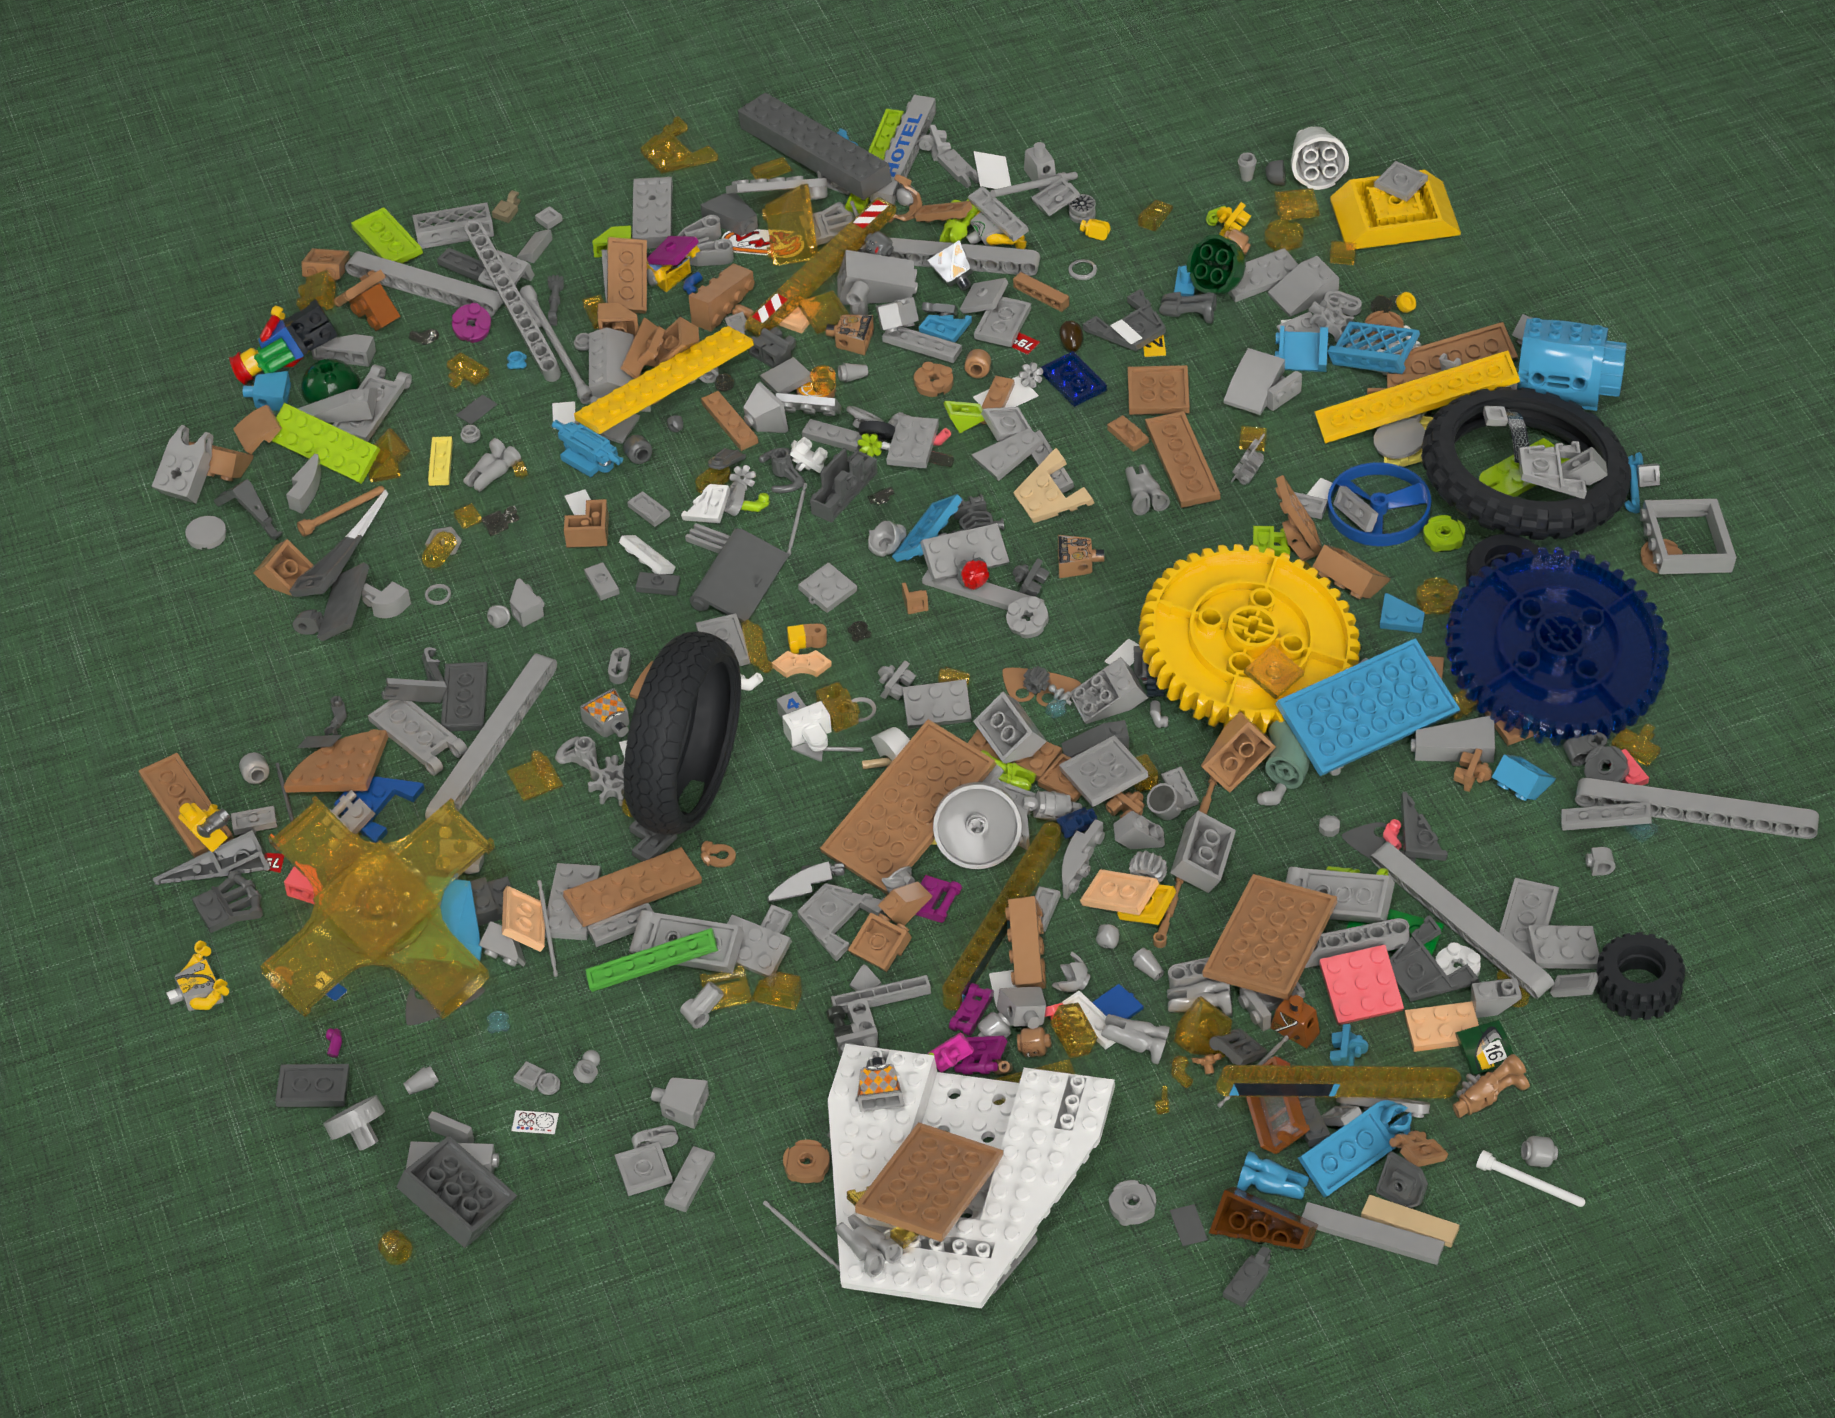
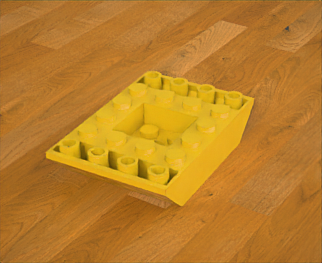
[1330,170,1461,251]

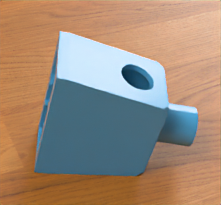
[243,371,291,411]

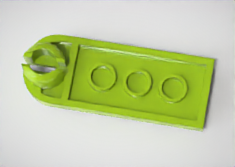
[1479,438,1570,497]

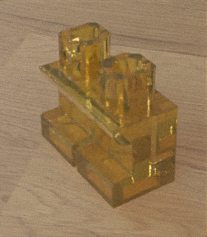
[296,270,336,310]

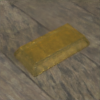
[750,157,792,179]

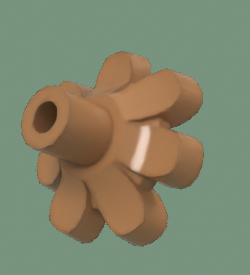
[1191,1053,1221,1074]

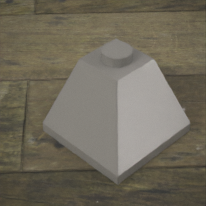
[743,382,788,433]

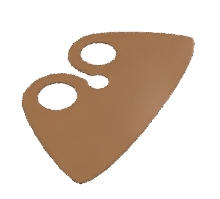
[1003,668,1081,707]

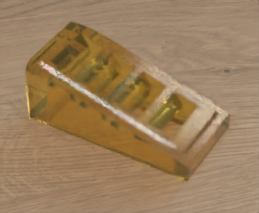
[1138,200,1173,231]

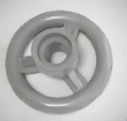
[847,406,883,428]

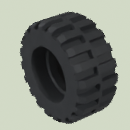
[1595,932,1685,1020]

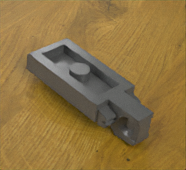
[1223,1246,1271,1308]

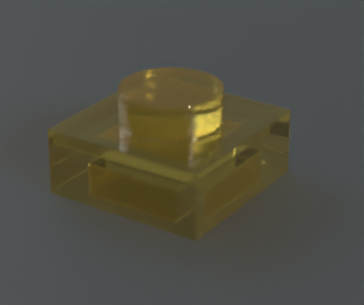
[454,504,482,529]

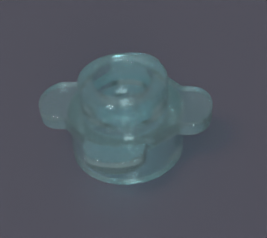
[1045,699,1067,718]
[487,1011,510,1033]

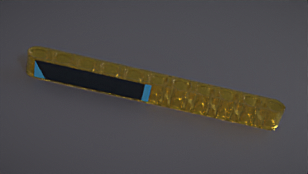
[942,822,1061,1010]
[1216,1065,1461,1098]

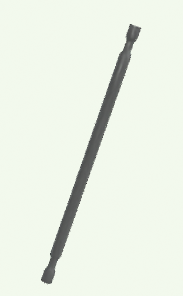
[275,762,299,840]

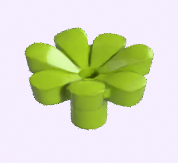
[857,433,883,457]

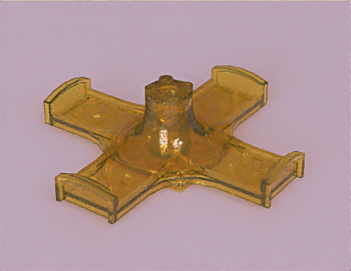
[260,796,495,1019]

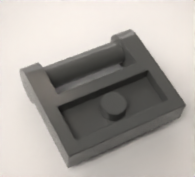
[1209,1028,1267,1067]

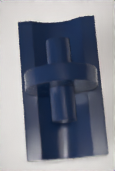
[1056,807,1097,839]

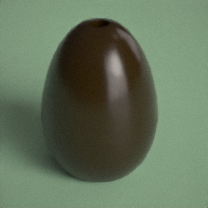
[1059,321,1083,352]

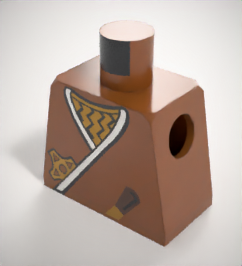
[1271,995,1320,1049]

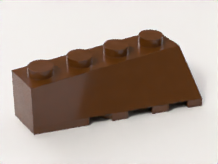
[1209,1187,1318,1249]

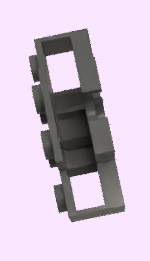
[810,448,878,523]

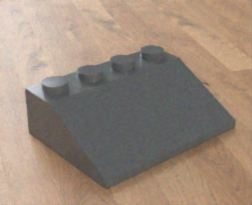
[397,1136,517,1248]

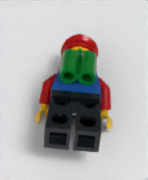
[229,299,338,385]

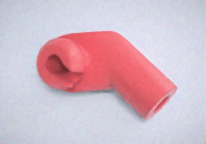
[933,428,951,446]

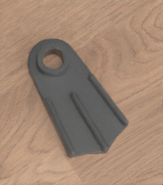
[708,448,746,469]

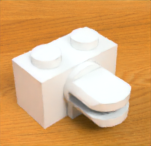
[782,701,832,751]

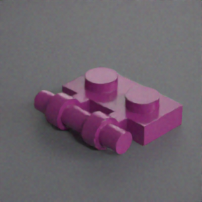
[954,1036,1008,1075]

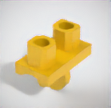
[1217,202,1251,236]

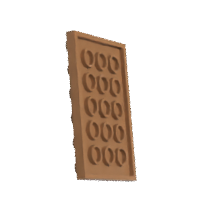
[1203,874,1337,1000]
[855,1122,1004,1242]

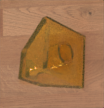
[1174,996,1232,1058]

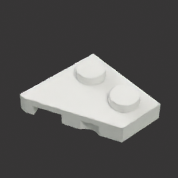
[681,484,730,523]

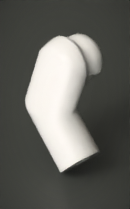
[741,673,763,691]

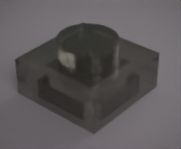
[867,487,895,505]

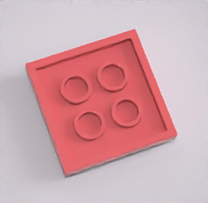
[1319,945,1404,1026]

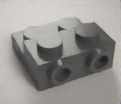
[470,876,511,926]

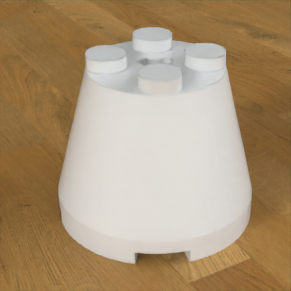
[1291,127,1349,190]

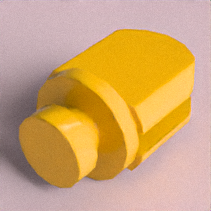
[1080,219,1111,240]

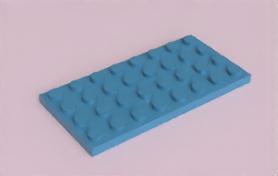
[1275,638,1460,776]

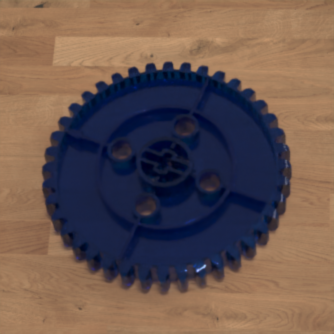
[1445,547,1670,746]

